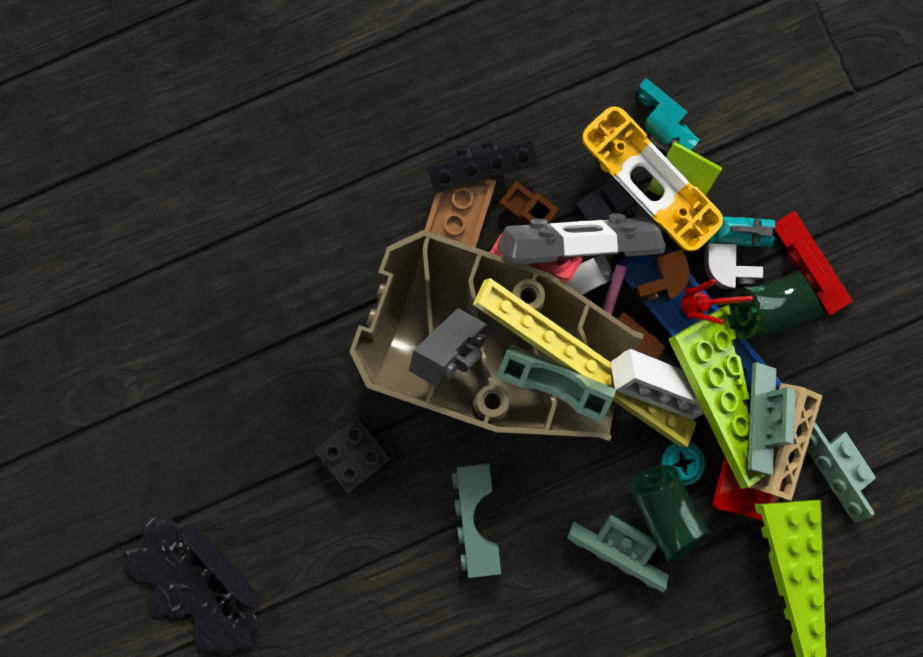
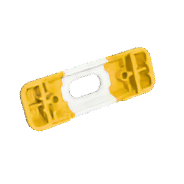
[582,107,723,252]

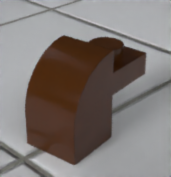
[500,181,559,225]
[634,249,689,302]

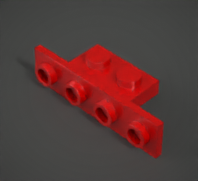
[774,211,853,316]

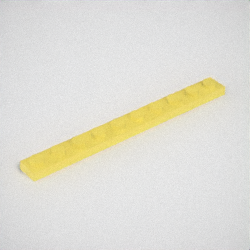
[473,278,697,447]

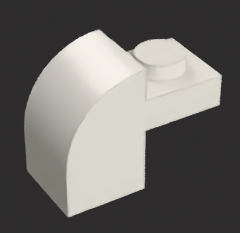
[704,243,763,290]
[566,254,614,295]

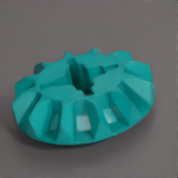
[662,442,705,485]

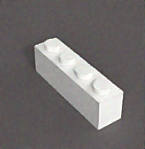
[611,349,704,420]

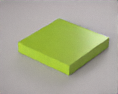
[647,141,722,197]

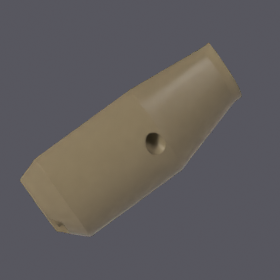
[349,230,644,441]

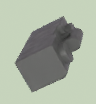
[408,308,486,386]

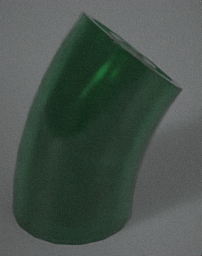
[727,270,824,339]
[629,465,712,562]

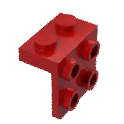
[713,457,784,521]

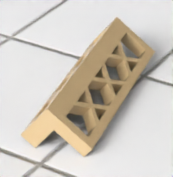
[750,383,822,501]

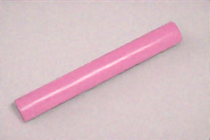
[602,264,627,315]

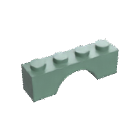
[496,344,616,423]
[452,463,501,578]

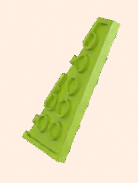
[668,305,765,489]
[755,500,826,657]

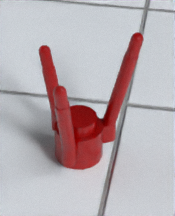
[681,279,753,325]

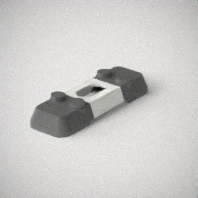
[497,214,666,264]

